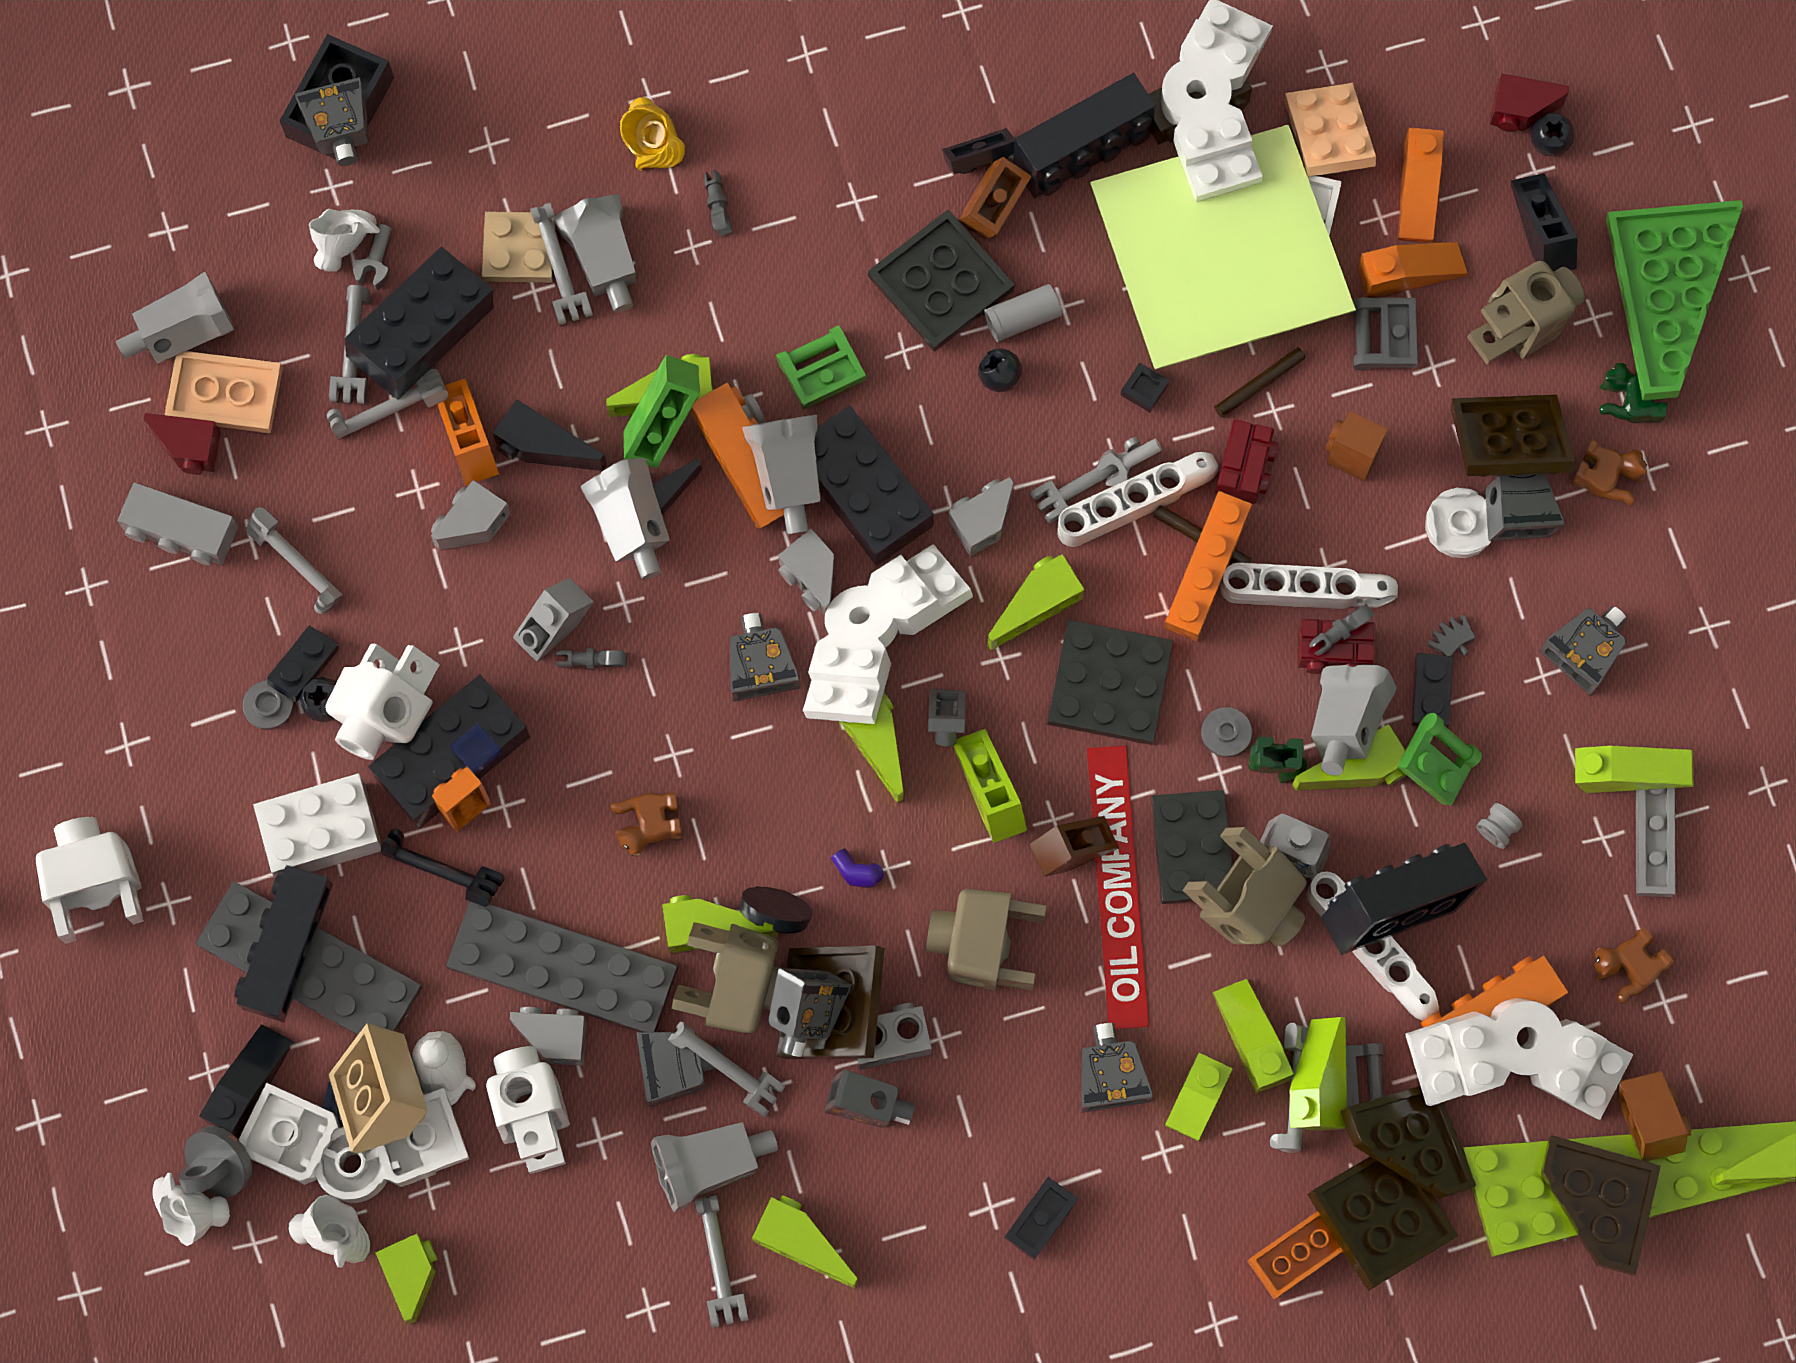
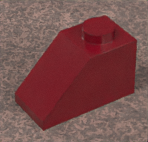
[1490,73,1570,132]
[144,413,221,475]

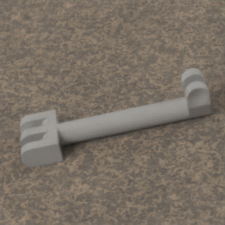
[530,203,593,326]
[329,285,370,404]
[327,369,448,439]
[1030,436,1140,523]
[246,507,343,614]
[668,1021,785,1117]
[1270,1023,1308,1153]
[695,1195,749,1328]

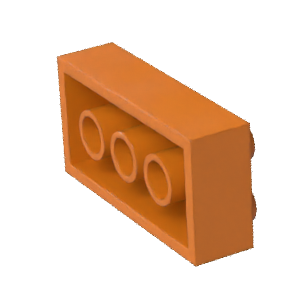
[432,766,491,832]
[1247,1211,1343,1300]

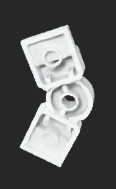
[1161,0,1273,202]
[803,544,973,724]
[1405,998,1633,1120]
[239,1083,469,1203]

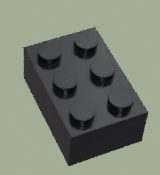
[280,34,394,159]

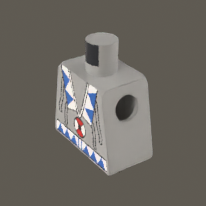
[1260,814,1332,880]

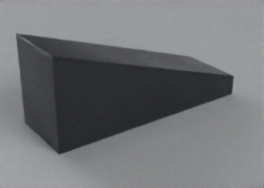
[653,458,702,515]

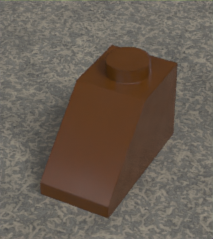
[1029,816,1119,877]

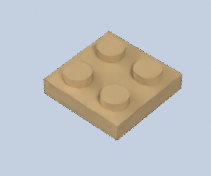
[482,212,555,283]

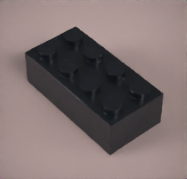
[1013,72,1156,199]
[344,246,494,400]
[814,405,934,566]
[368,674,530,829]
[1321,842,1487,955]

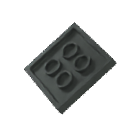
[868,209,1015,352]
[1047,620,1173,745]

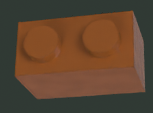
[958,157,1031,240]
[1325,411,1388,481]
[1617,1071,1691,1162]

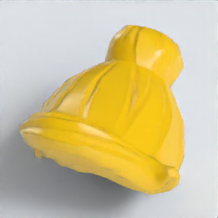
[620,97,685,171]

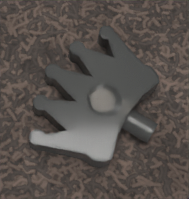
[1428,615,1475,656]

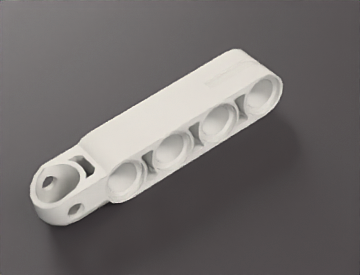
[1057,452,1219,547]
[1220,563,1398,609]
[1307,871,1439,1021]

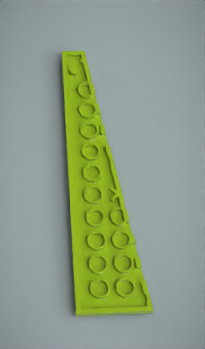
[1462,1121,1796,1257]

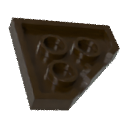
[1340,1086,1476,1199]
[1541,1135,1661,1276]

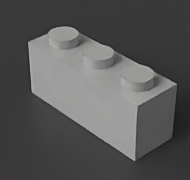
[117,483,238,565]

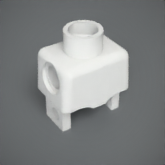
[326,644,439,760]
[36,817,144,944]
[486,1046,570,1174]

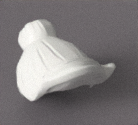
[309,209,380,272]
[411,1031,476,1106]
[153,1173,230,1246]
[289,1194,371,1268]

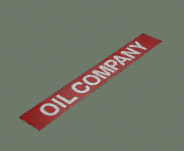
[1087,745,1149,1029]

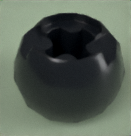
[1531,113,1575,156]
[978,348,1022,393]
[300,677,337,723]

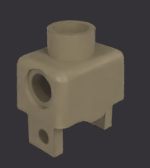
[1467,261,1585,365]
[1182,827,1306,947]
[926,889,1046,991]
[671,922,781,1034]

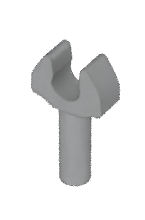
[353,224,392,290]
[1097,438,1162,486]

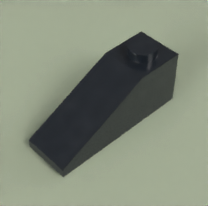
[1511,173,1578,272]
[493,399,607,471]
[199,1024,294,1139]

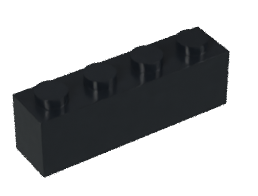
[234,865,333,1023]

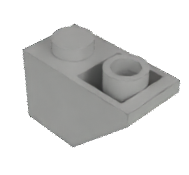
[948,477,1013,557]
[431,480,511,550]
[778,529,835,616]
[513,577,594,662]
[510,1007,587,1066]

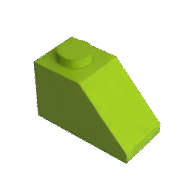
[1165,1053,1233,1141]
[375,1234,438,1325]

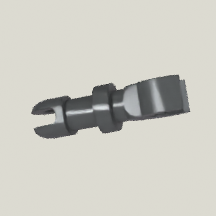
[704,170,732,236]
[1310,604,1374,655]
[555,648,626,669]

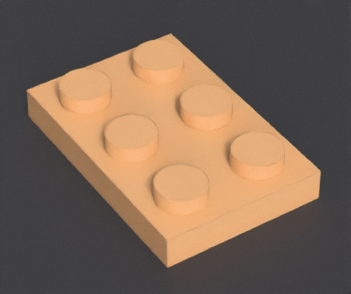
[1285,83,1376,177]
[165,351,283,434]

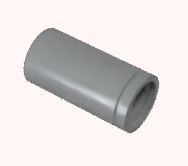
[984,284,1062,342]

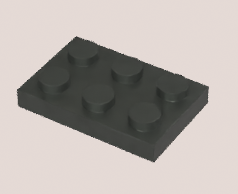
[1151,790,1232,904]

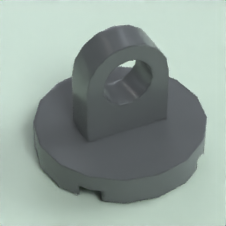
[178,1126,253,1197]

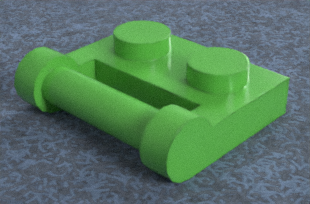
[775,325,866,410]
[1397,712,1482,806]

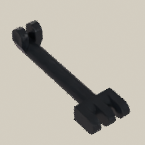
[381,828,505,907]

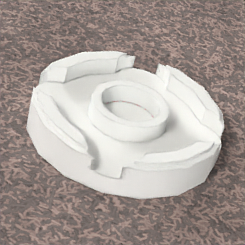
[1425,488,1491,558]

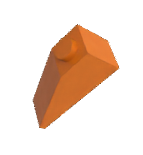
[1398,128,1444,243]
[1357,242,1468,298]
[437,378,499,486]

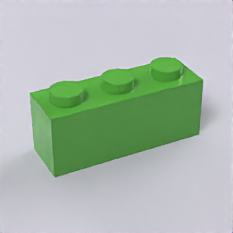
[623,355,700,469]

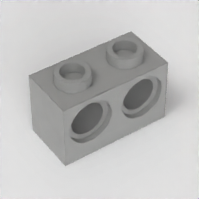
[857,1003,932,1070]

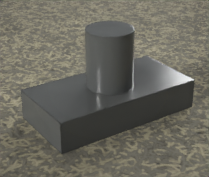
[928,689,965,746]

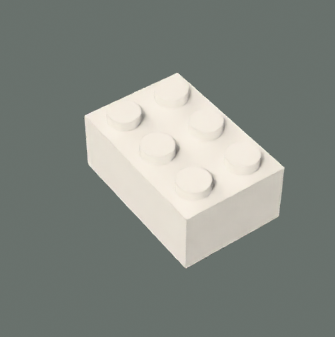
[253,773,382,878]

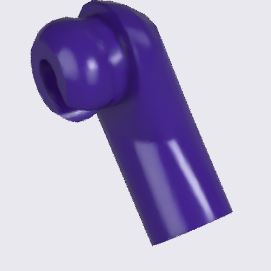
[831,848,884,888]

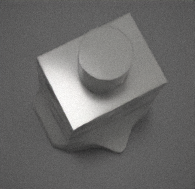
[554,194,637,313]
[116,271,235,364]
[742,415,820,534]
[581,458,670,580]
[1311,665,1397,775]
[651,1122,778,1213]

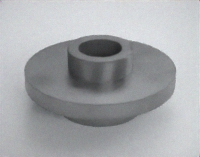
[243,680,294,730]
[1201,707,1252,757]

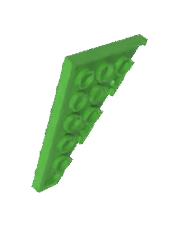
[1606,200,1743,400]

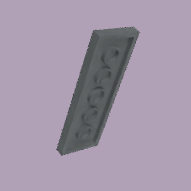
[195,881,423,1035]
[446,902,678,1032]

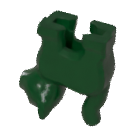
[1599,363,1667,423]
[1248,737,1307,783]

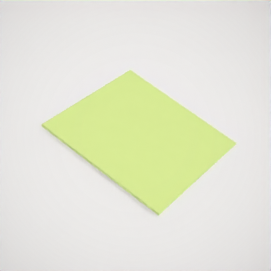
[1090,125,1356,370]

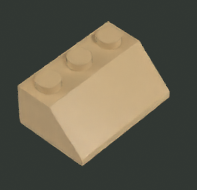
[329,1023,428,1154]

